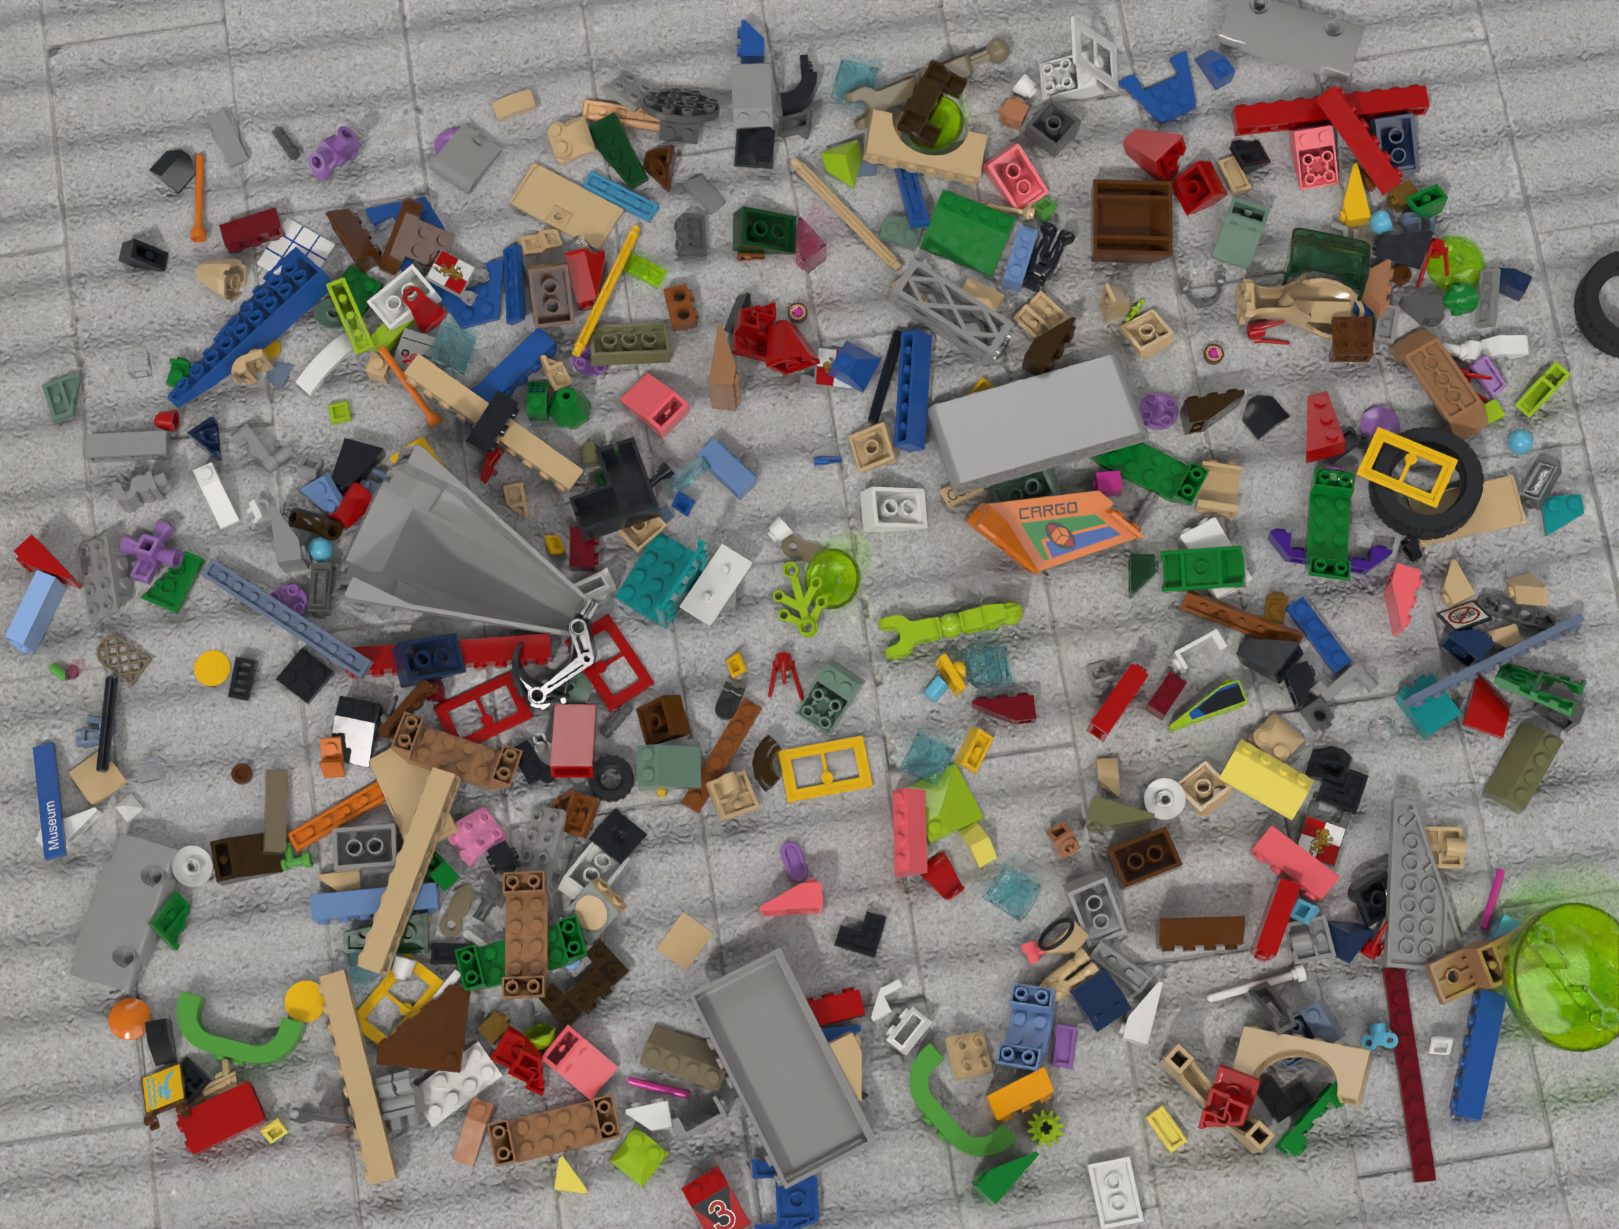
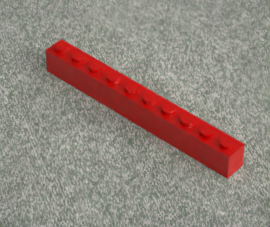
[1231,84,1430,136]
[345,634,553,679]

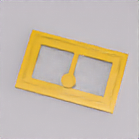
[778,735,873,803]

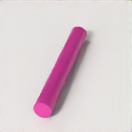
[1480,869,1505,931]
[627,1076,691,1100]

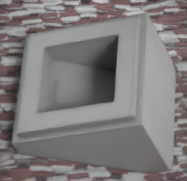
[297,455,324,482]

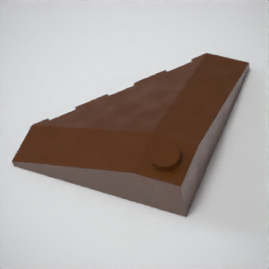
[376,985,471,1073]

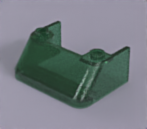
[1282,227,1371,301]

